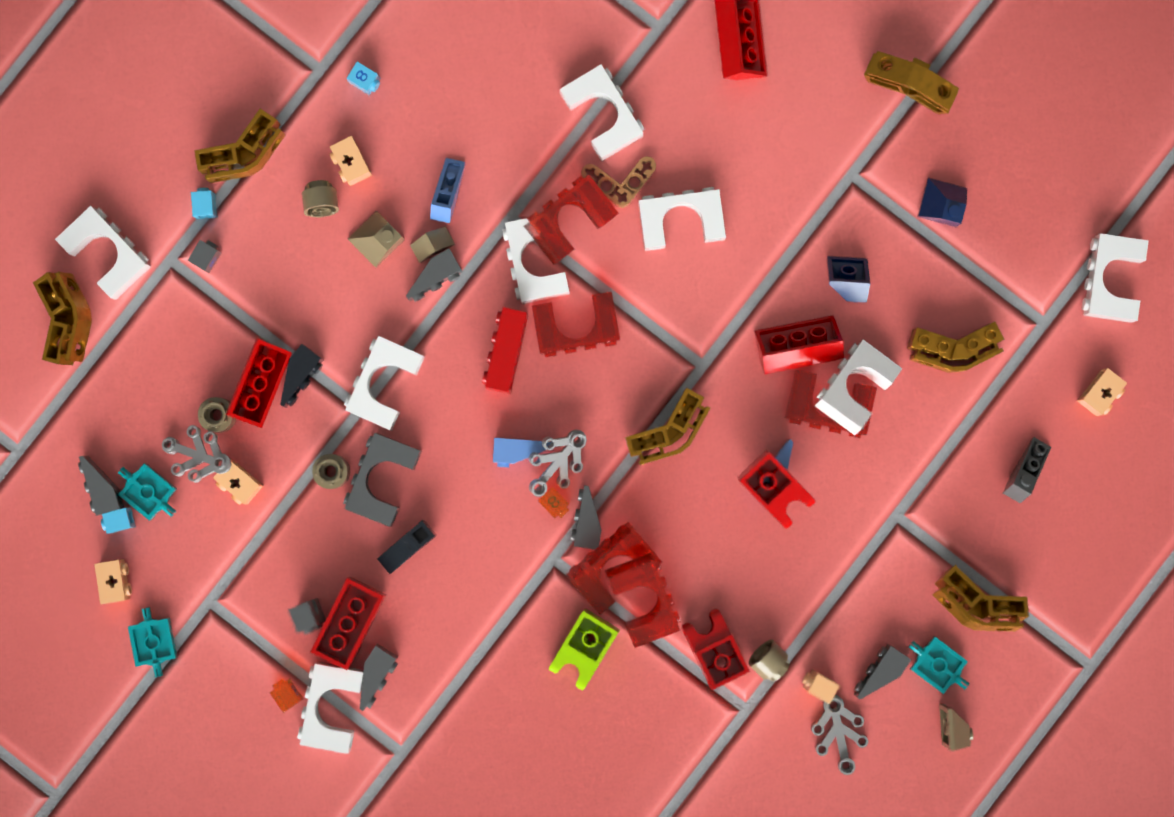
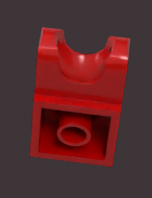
[737,449,816,529]
[681,608,750,690]

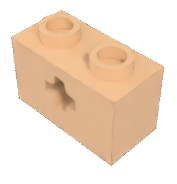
[330,136,372,186]
[1077,368,1127,416]
[213,459,264,505]
[94,559,132,604]
[802,669,839,704]

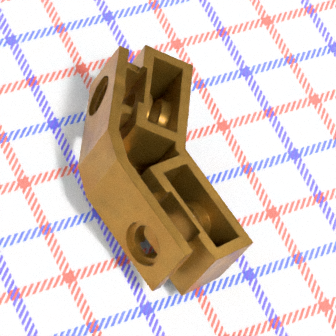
[864,51,959,114]
[194,108,286,183]
[33,272,92,365]
[907,322,1005,373]
[625,388,710,465]
[932,565,1029,632]

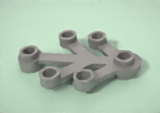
[162,425,231,483]
[529,430,586,497]
[811,695,868,775]

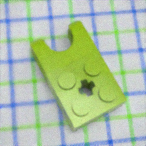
[549,609,620,690]

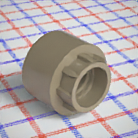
[302,180,339,217]
[198,397,236,433]
[312,454,350,489]
[748,639,790,681]

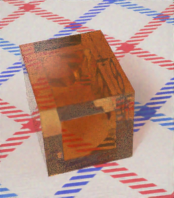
[538,487,569,518]
[270,679,303,713]

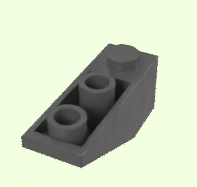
[406,249,462,302]
[1003,437,1051,503]
[78,456,125,516]
[571,485,601,550]
[360,644,399,711]
[854,644,911,699]

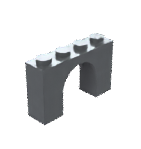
[343,433,422,527]

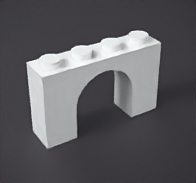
[560,65,644,161]
[638,187,726,251]
[55,206,151,300]
[502,213,569,304]
[1082,233,1149,323]
[344,336,425,431]
[815,340,903,435]
[298,662,364,754]

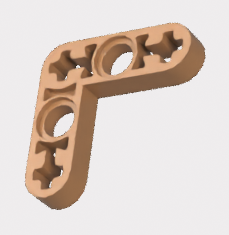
[581,157,656,208]

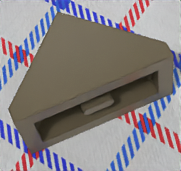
[410,226,455,263]

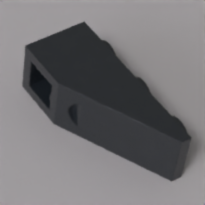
[280,344,324,408]
[377,520,437,574]

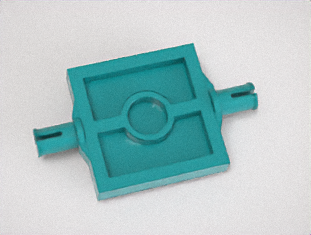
[118,463,177,521]
[128,607,177,677]
[908,636,970,694]

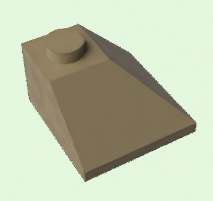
[348,211,404,268]
[939,703,973,751]

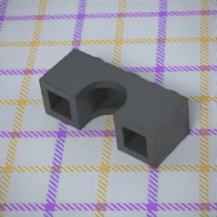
[288,598,326,635]

